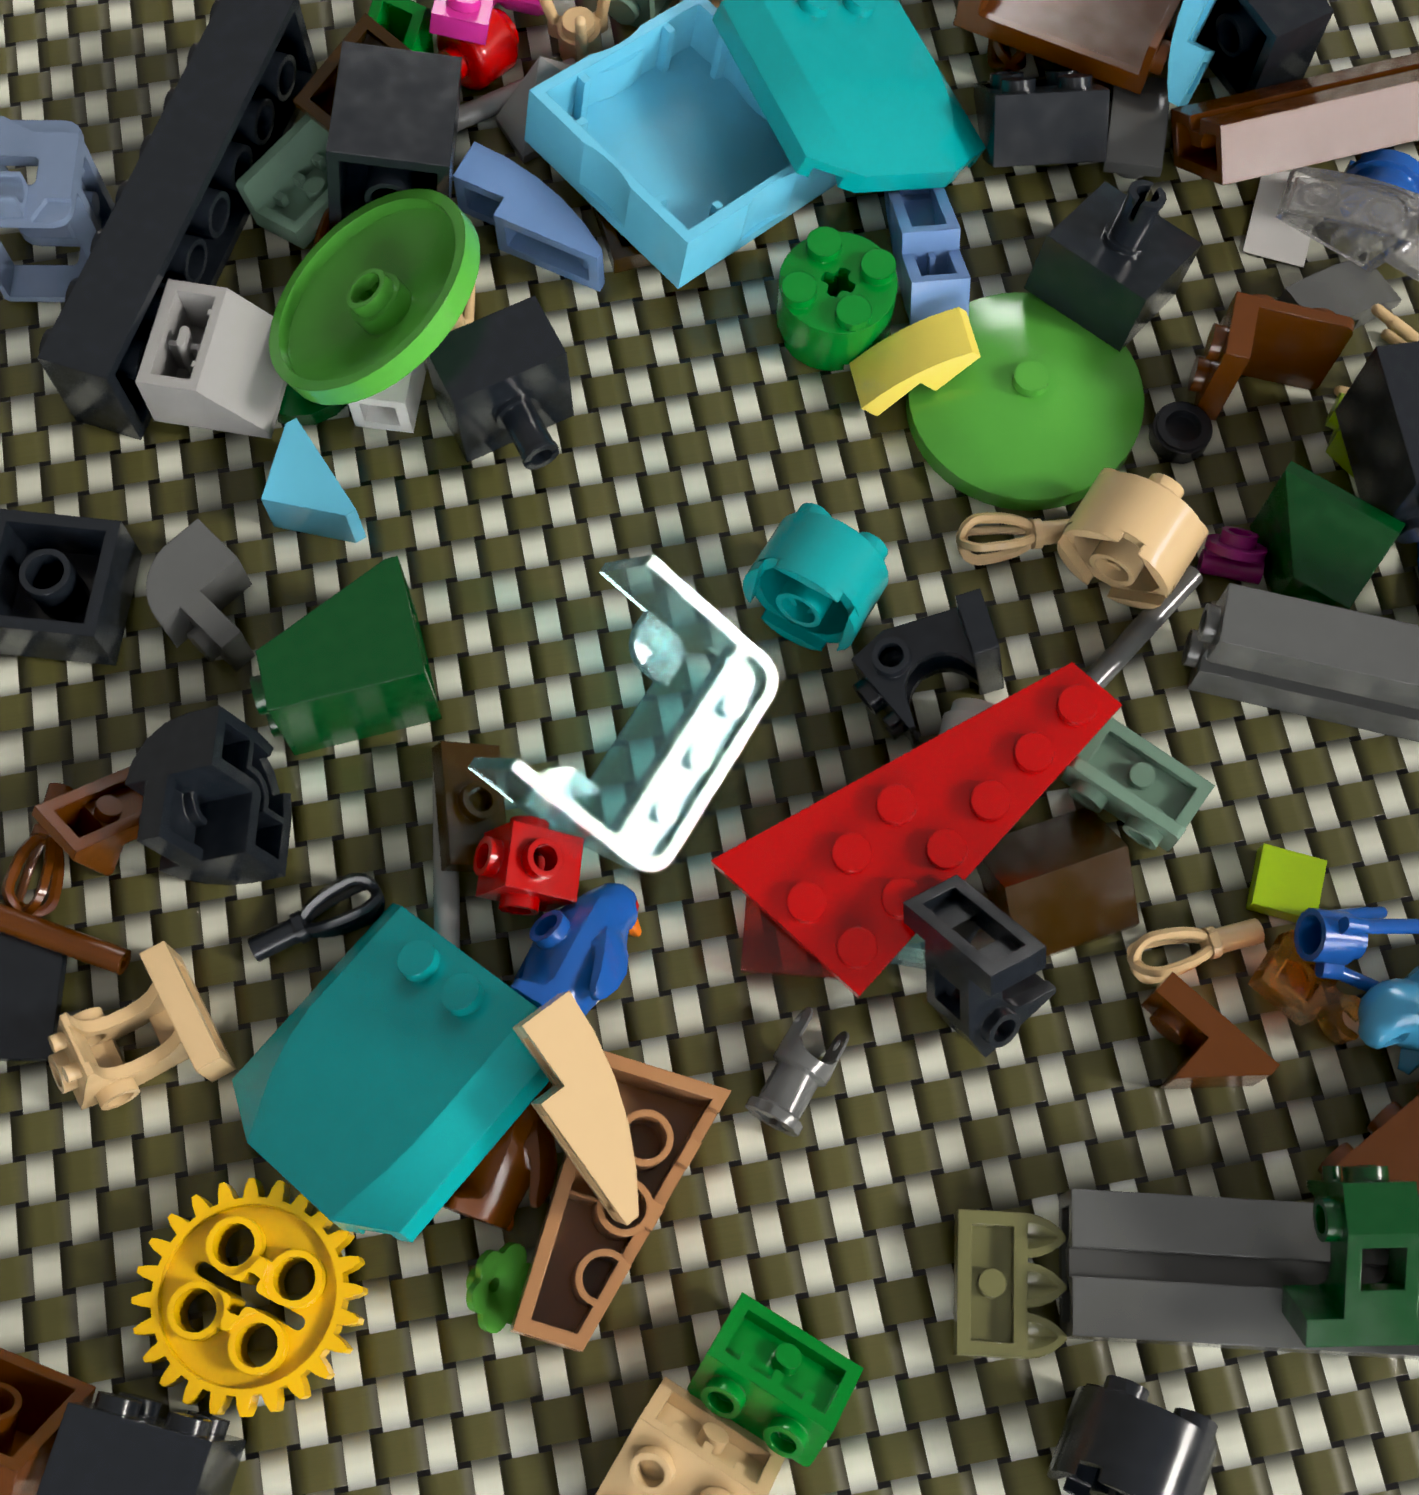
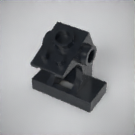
[851,588,1004,746]
[903,875,1056,1058]

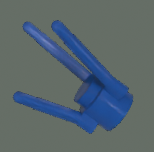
[1294,906,1419,992]

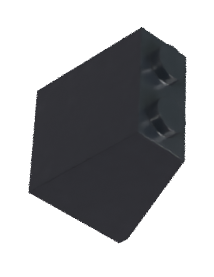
[326,41,462,230]
[1335,341,1419,544]

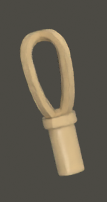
[956,512,1070,565]
[1127,918,1265,984]

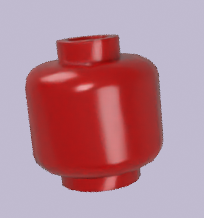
[436,8,519,90]

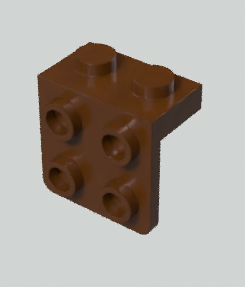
[1188,291,1355,421]

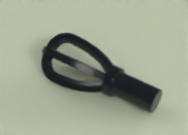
[248,873,385,962]

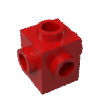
[473,815,584,916]

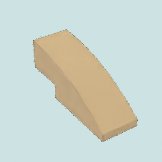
[512,991,639,1225]

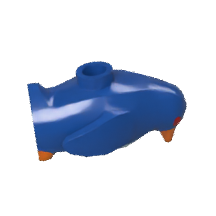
[510,883,642,1016]

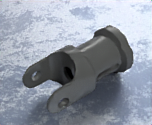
[745,1006,850,1137]

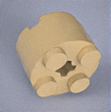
[1057,468,1209,609]

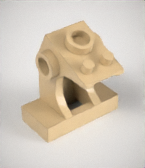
[48,941,236,1110]

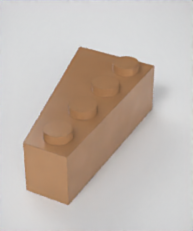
[510,1051,732,1352]

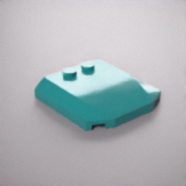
[712,0,986,193]
[232,903,550,1243]

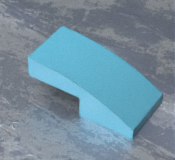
[1167,0,1216,107]

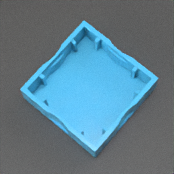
[524,0,837,289]

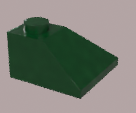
[1250,461,1405,610]

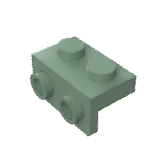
[236,114,329,249]
[1061,718,1215,852]

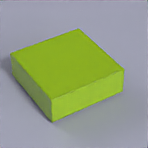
[1246,843,1327,923]

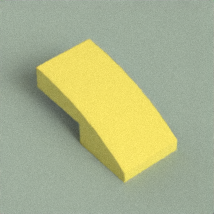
[849,307,981,416]

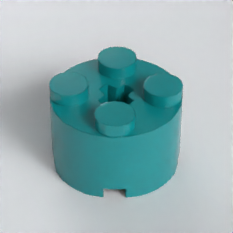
[743,503,889,651]

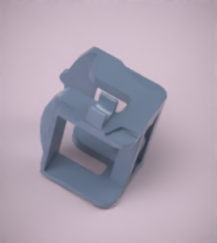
[0,116,115,302]

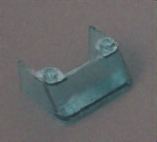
[468,554,778,872]

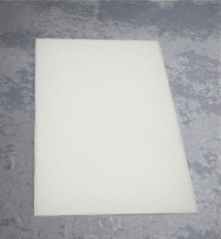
[1242,171,1324,268]

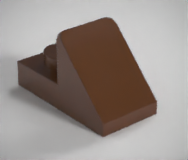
[32,766,143,876]
[1141,972,1280,1089]

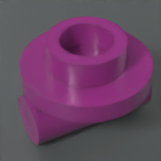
[1197,526,1268,585]

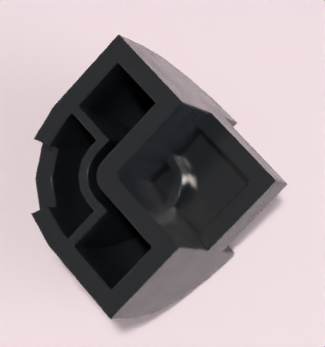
[125,705,292,885]

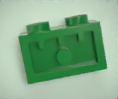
[687,1292,864,1467]

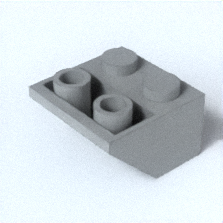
[135,279,287,439]

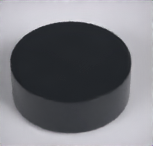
[1149,401,1213,464]

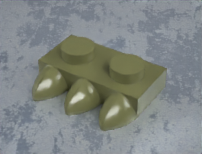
[953,1209,1067,1360]

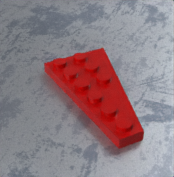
[711,662,1122,998]

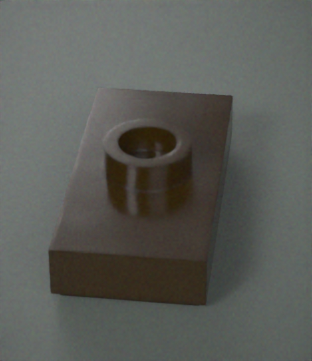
[432,741,506,872]

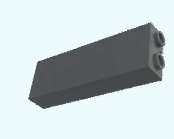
[1182,583,1419,742]
[1059,1189,1419,1360]

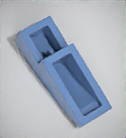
[453,141,605,292]
[884,188,971,325]

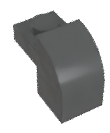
[146,518,255,672]

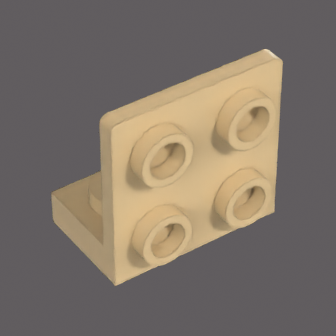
[596,1377,785,1495]

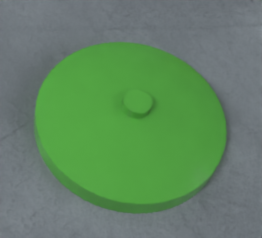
[269,189,480,405]
[906,292,1144,511]

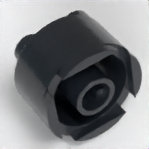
[1047,1375,1218,1495]

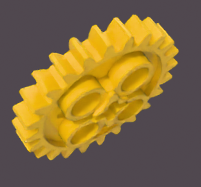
[131,1178,368,1417]

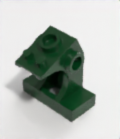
[1282,1165,1419,1348]

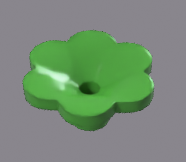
[466,1242,530,1333]

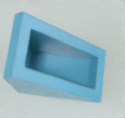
[261,418,366,543]

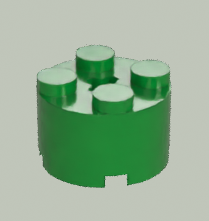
[776,226,898,371]

